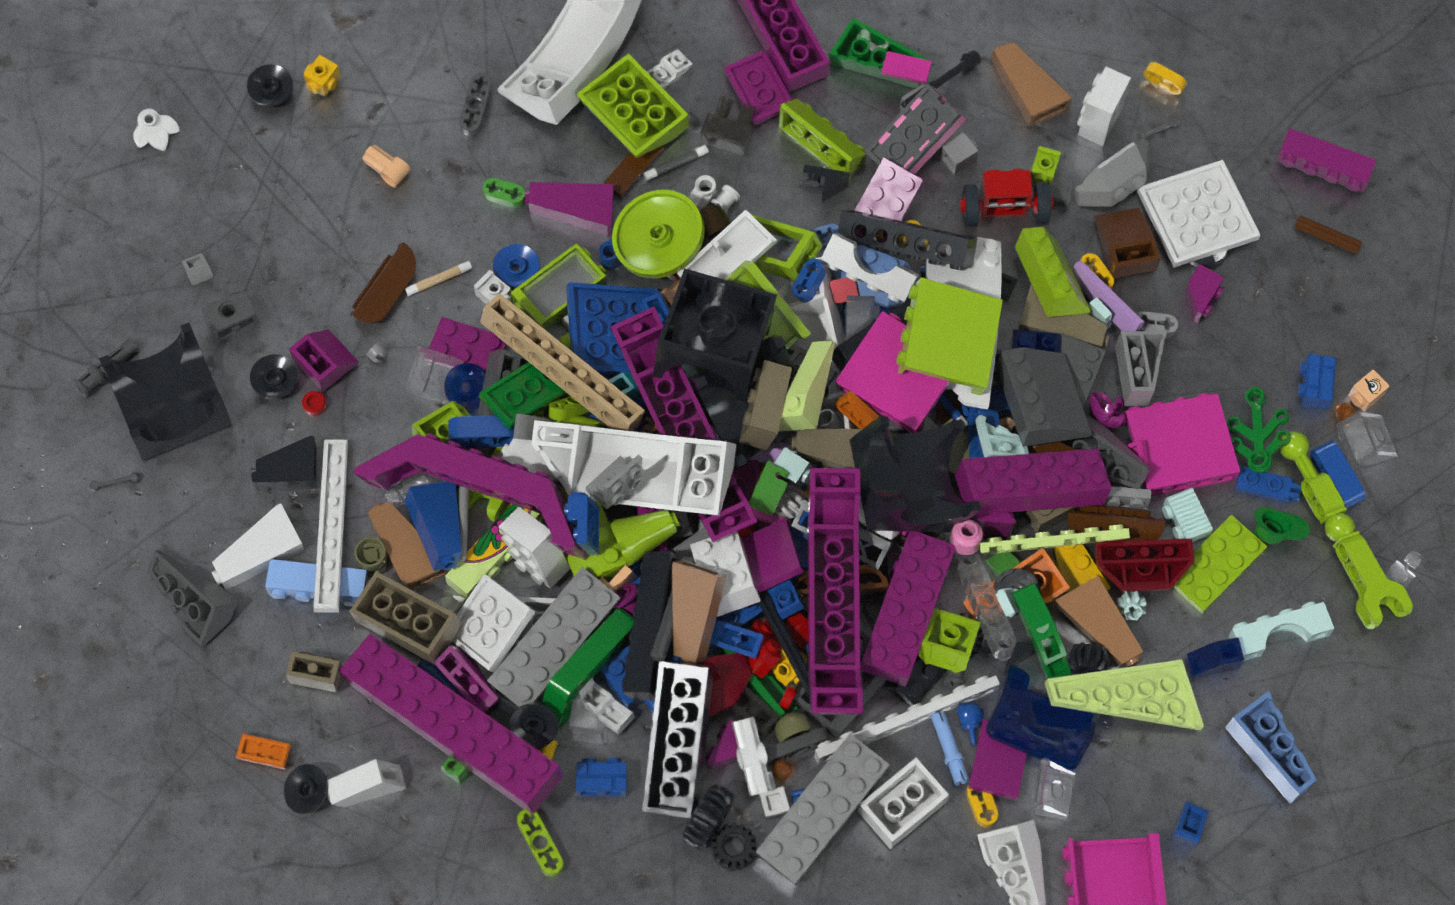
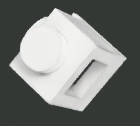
[474,270,512,304]

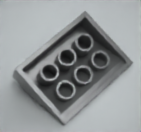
[996,347,1092,447]

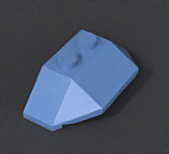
[830,245,921,308]

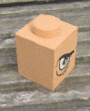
[1348,369,1390,412]

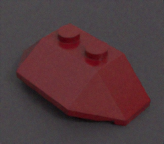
[1095,538,1195,592]
[698,653,753,717]

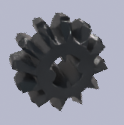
[1068,642,1111,674]

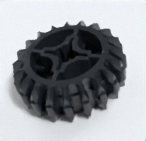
[683,784,734,850]

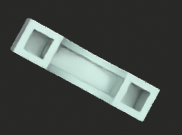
[1228,601,1334,663]

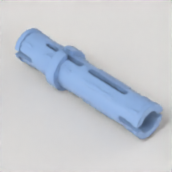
[930,711,970,786]

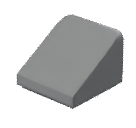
[181,253,213,286]

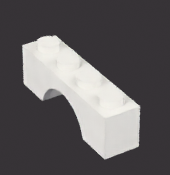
[821,233,920,303]

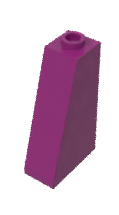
[525,182,614,236]

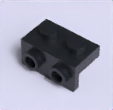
[885,650,944,706]

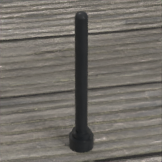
[901,49,981,109]

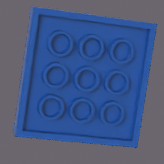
[566,282,658,376]

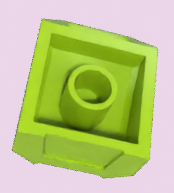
[412,401,471,450]
[918,607,981,673]

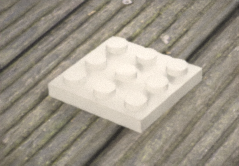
[452,574,536,673]

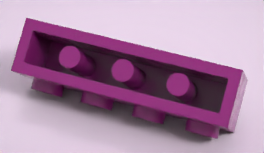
[1276,128,1376,193]

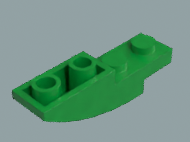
[1011,583,1072,680]

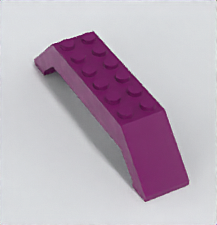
[611,307,757,543]
[353,433,587,560]
[808,468,863,714]

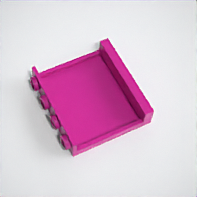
[835,311,950,433]
[1125,393,1240,497]
[1062,833,1167,905]

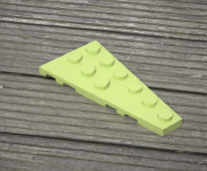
[980,524,1130,555]
[1045,659,1204,730]

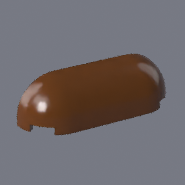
[350,242,416,323]
[1068,505,1165,542]
[794,565,889,600]

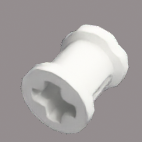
[710,185,740,215]

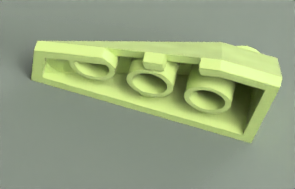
[778,340,835,431]

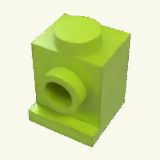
[1030,146,1061,184]

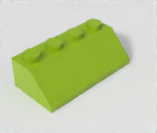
[779,99,867,181]
[1015,227,1091,317]
[562,489,627,581]

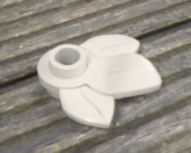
[133,109,180,151]

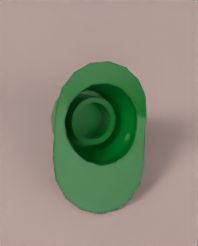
[1254,507,1310,545]

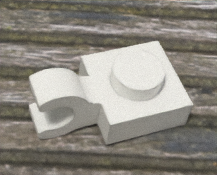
[759,772,790,818]

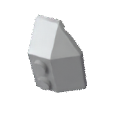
[1075,140,1150,207]

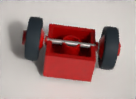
[959,168,1054,226]

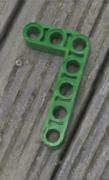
[542,607,634,727]

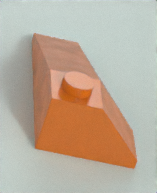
[963,548,1070,622]

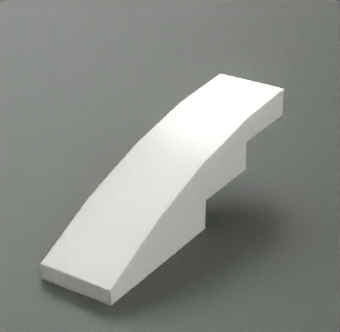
[576,678,635,735]

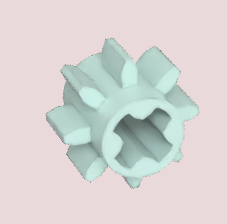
[1117,591,1147,621]

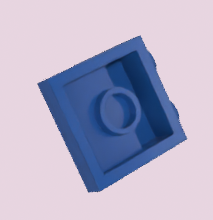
[564,492,600,555]

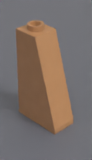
[991,42,1072,127]
[368,502,449,590]
[672,560,727,664]
[1054,576,1143,667]

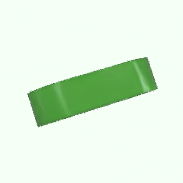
[483,178,525,208]

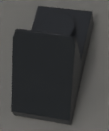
[802,164,850,202]
[982,637,1034,675]

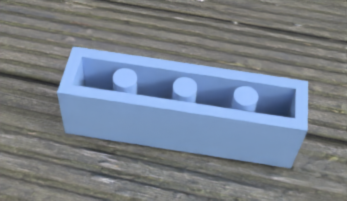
[265,559,369,607]

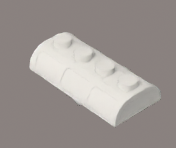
[677,210,777,279]

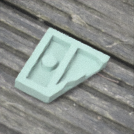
[975,415,1029,457]

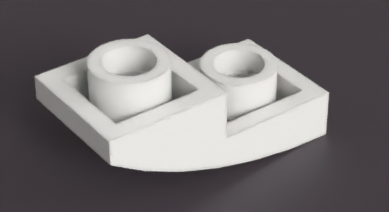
[646,49,693,89]

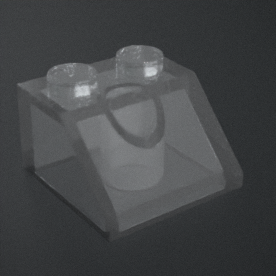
[1336,412,1400,469]

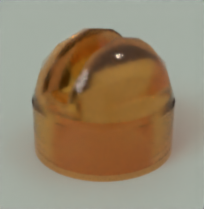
[1335,402,1356,423]
[773,760,794,782]

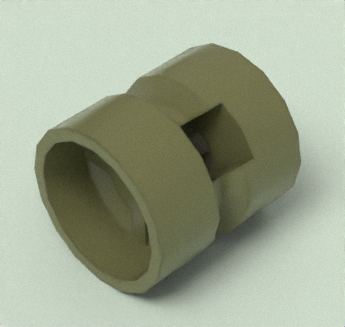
[354,537,389,578]

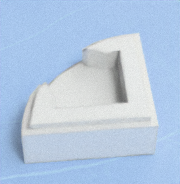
[435,595,465,614]

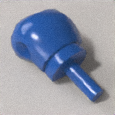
[957,702,984,745]

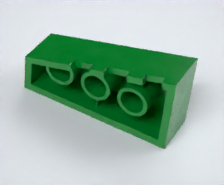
[829,18,931,88]

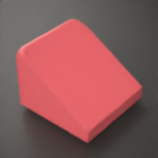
[830,277,859,304]

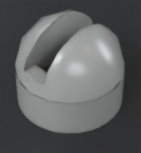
[366,342,387,363]

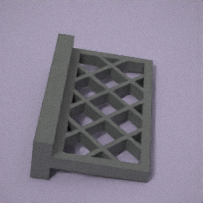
[793,630,886,739]

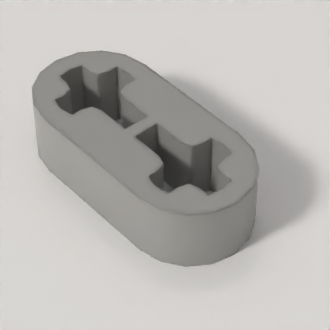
[1137,311,1178,338]

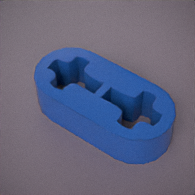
[792,258,826,303]

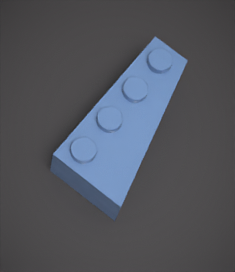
[1226,691,1317,804]

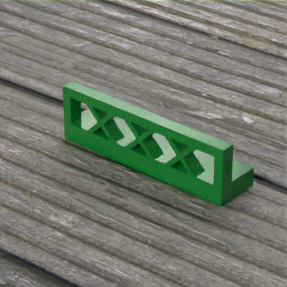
[718,647,798,723]

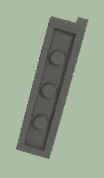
[791,499,894,569]

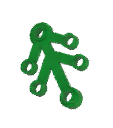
[1227,387,1291,473]

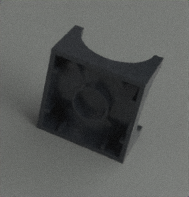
[653,268,777,403]
[99,322,232,461]
[689,334,825,467]
[849,416,981,533]

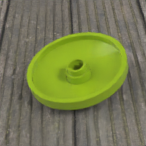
[612,190,705,279]

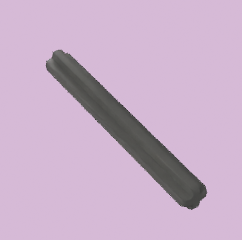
[651,557,695,661]

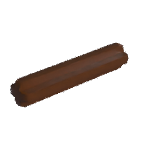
[1295,216,1362,254]

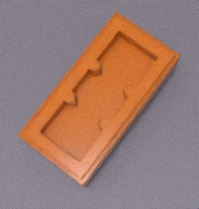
[833,390,879,429]
[236,733,291,770]

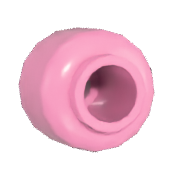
[950,519,983,556]

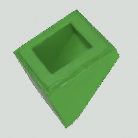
[986,552,1020,577]

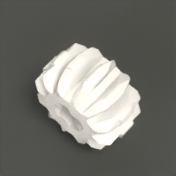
[773,482,807,521]

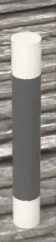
[643,145,709,181]

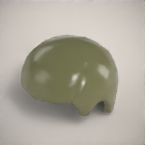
[775,712,813,743]

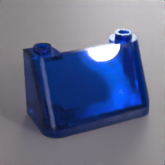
[986,664,1099,771]

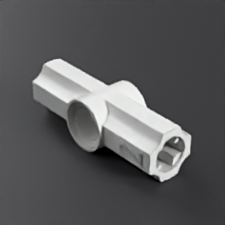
[732,717,772,796]

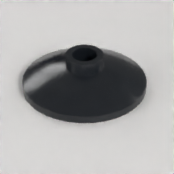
[247,64,293,106]
[250,354,298,399]
[509,703,559,749]
[284,764,328,814]

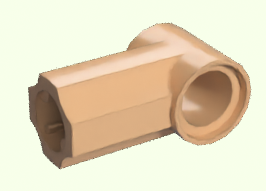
[362,144,411,187]

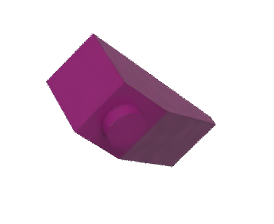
[434,645,500,713]

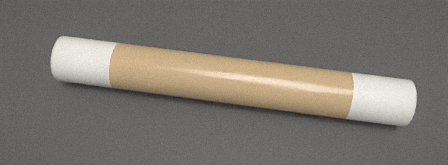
[405,261,472,296]

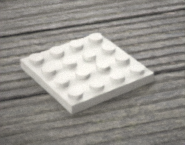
[1137,160,1260,267]

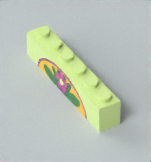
[445,484,563,600]

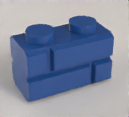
[1297,354,1336,409]
[576,758,627,796]

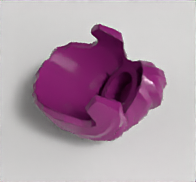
[1089,392,1127,428]

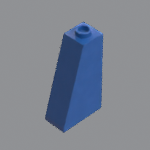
[404,481,462,571]

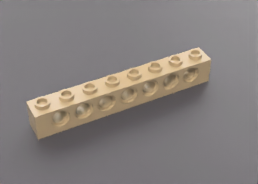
[480,293,645,432]

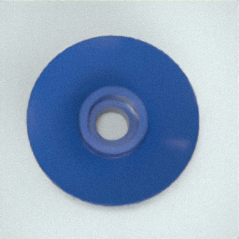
[493,244,540,287]

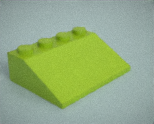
[576,53,689,158]

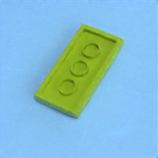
[1173,514,1268,614]

